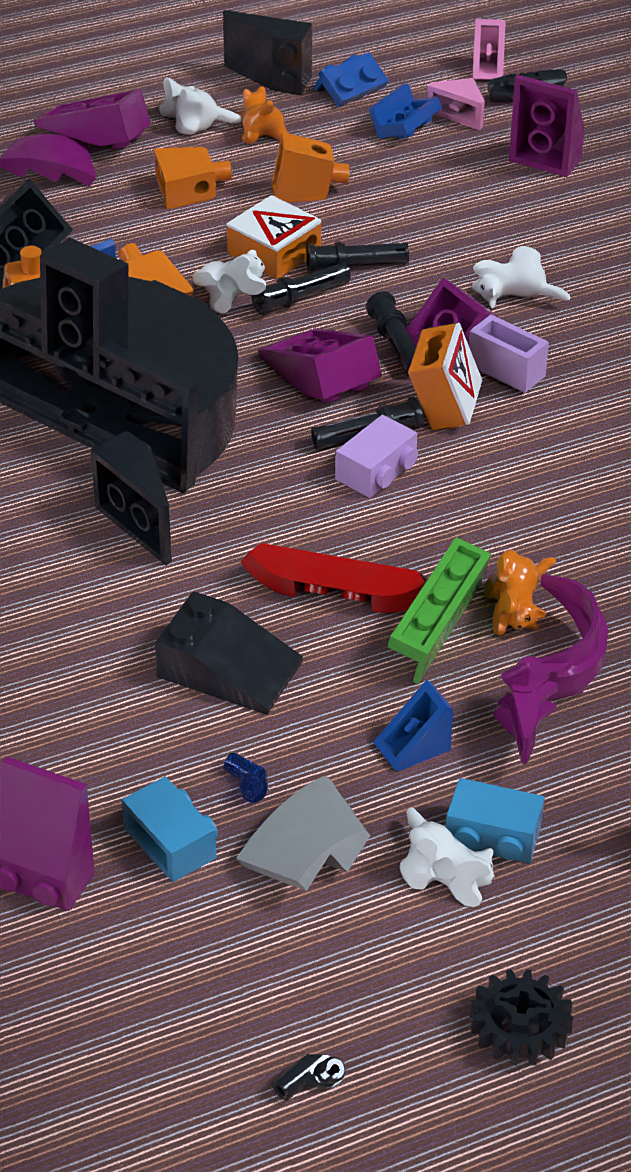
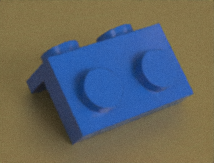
[313,52,389,108]
[369,84,442,139]

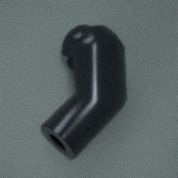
[272,1054,346,1101]

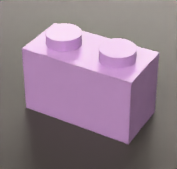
[469,315,549,393]
[335,415,418,498]

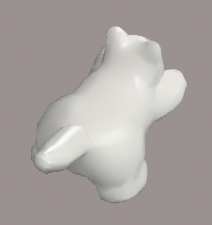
[159,77,243,135]
[472,246,571,309]
[193,250,266,314]
[400,808,494,907]

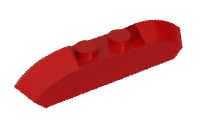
[241,543,427,613]

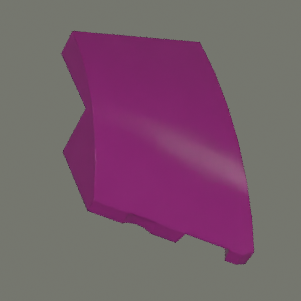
[0,134,97,187]

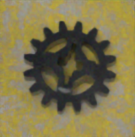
[470,969,574,1066]

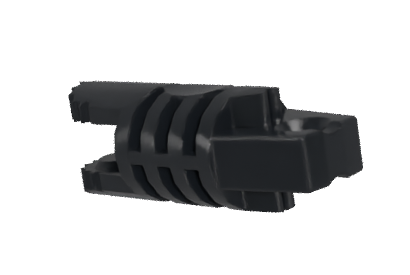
[487,69,568,102]

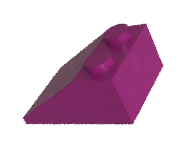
[509,75,585,177]
[33,88,151,149]
[258,328,382,402]
[0,756,95,911]

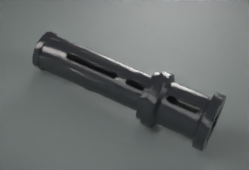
[306,241,409,273]
[251,262,351,316]
[366,291,417,376]
[311,397,423,450]

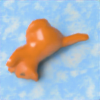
[236,86,288,144]
[484,549,556,636]

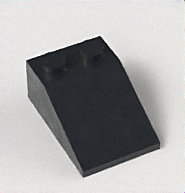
[223,10,312,95]
[91,430,172,566]
[155,591,303,715]

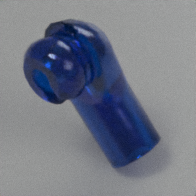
[223,752,269,803]

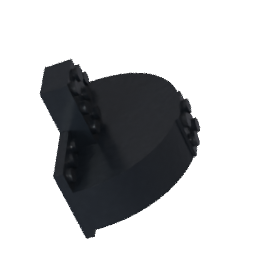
[0,238,238,493]

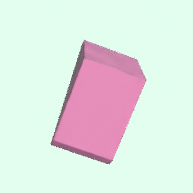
[473,19,506,81]
[427,78,485,130]

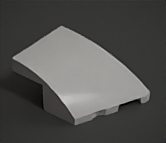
[236,776,370,891]

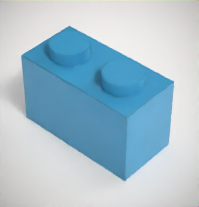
[122,776,218,882]
[446,778,545,864]

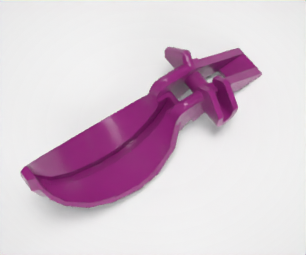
[493,574,608,764]

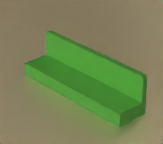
[387,537,491,684]

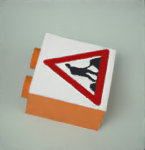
[227,195,321,279]
[408,323,482,430]

